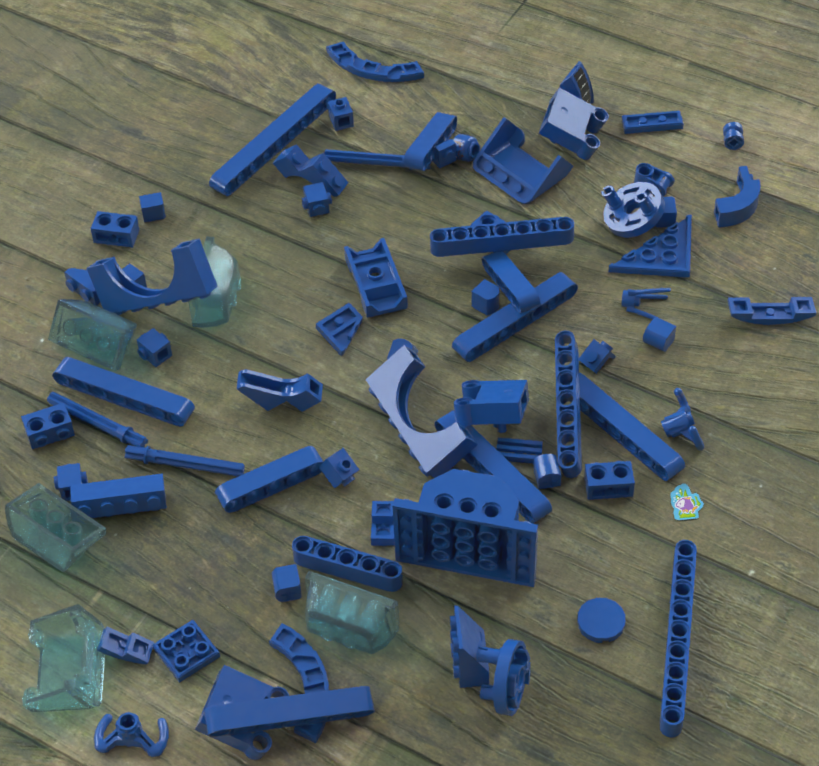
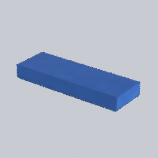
[621,111,684,134]

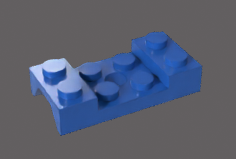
[344,238,408,318]

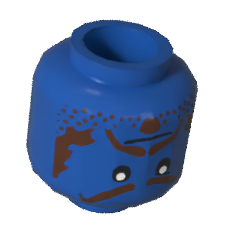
[453,134,480,162]

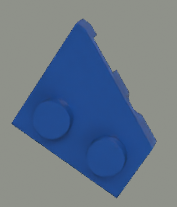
[316,302,363,356]

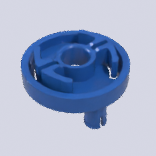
[601,182,665,238]
[476,639,531,716]

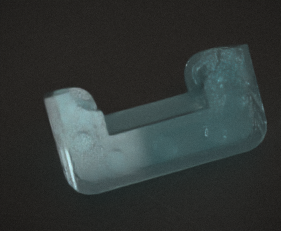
[22,604,105,712]

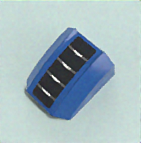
[560,61,594,104]

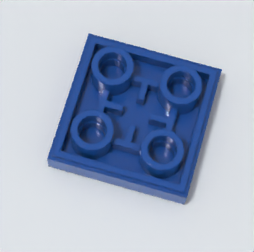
[152,620,220,683]

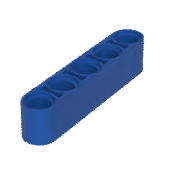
[404,112,457,171]
[481,251,541,313]
[215,446,324,513]
[292,536,403,592]

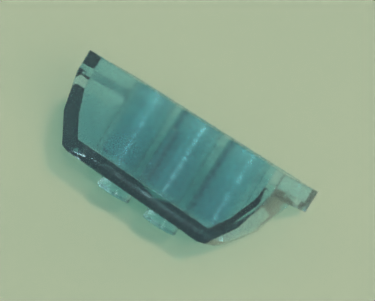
[188,236,241,328]
[48,299,137,371]
[5,483,106,572]
[305,571,399,654]

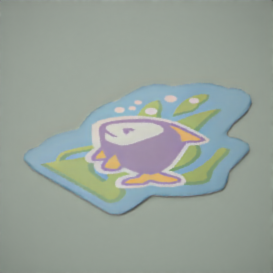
[670,484,704,520]

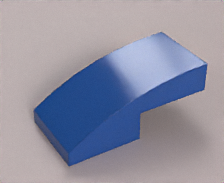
[371,501,395,546]
[97,627,154,665]

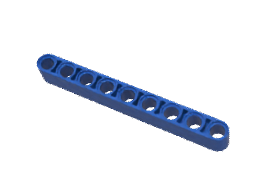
[209,84,336,196]
[660,540,697,737]

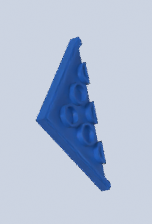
[608,215,692,278]

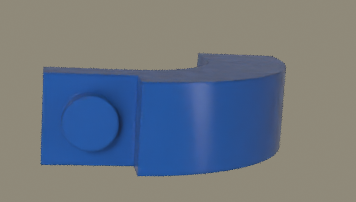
[714,166,761,228]

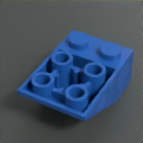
[450,606,489,688]

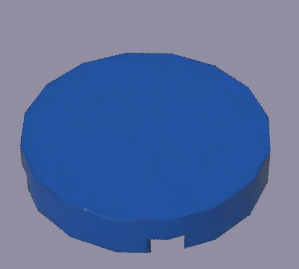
[577,598,625,643]

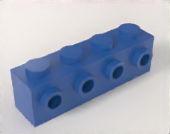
[70,474,167,520]

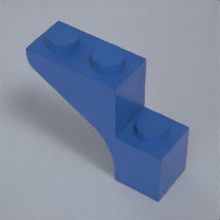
[273,144,349,197]
[64,264,147,306]
[237,369,323,412]

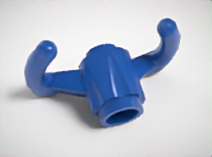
[661,388,704,451]
[94,712,169,757]

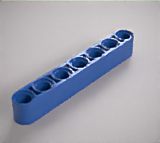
[430,217,574,257]
[452,272,578,362]
[555,330,582,478]
[52,357,195,427]
[564,373,685,481]
[434,410,552,524]
[204,686,375,737]

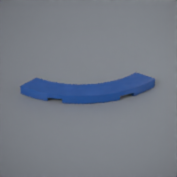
[326,42,424,82]
[269,623,329,743]

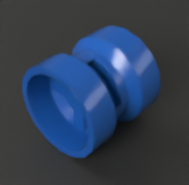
[723,122,744,150]

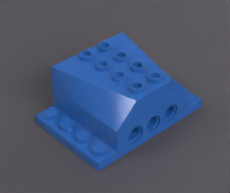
[392,469,538,587]

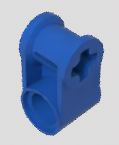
[634,163,675,197]

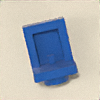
[433,139,456,169]
[579,339,616,374]

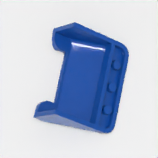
[473,117,574,204]

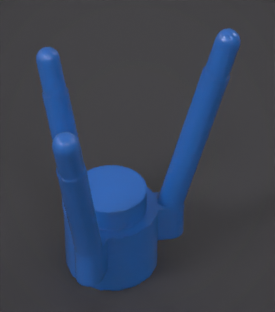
[622,288,671,320]

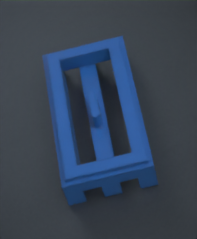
[496,437,543,464]

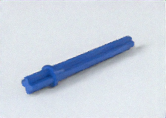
[324,149,430,170]
[47,392,148,448]
[125,445,245,476]

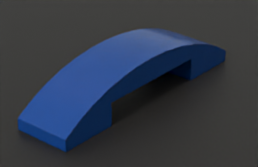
[727,297,816,325]

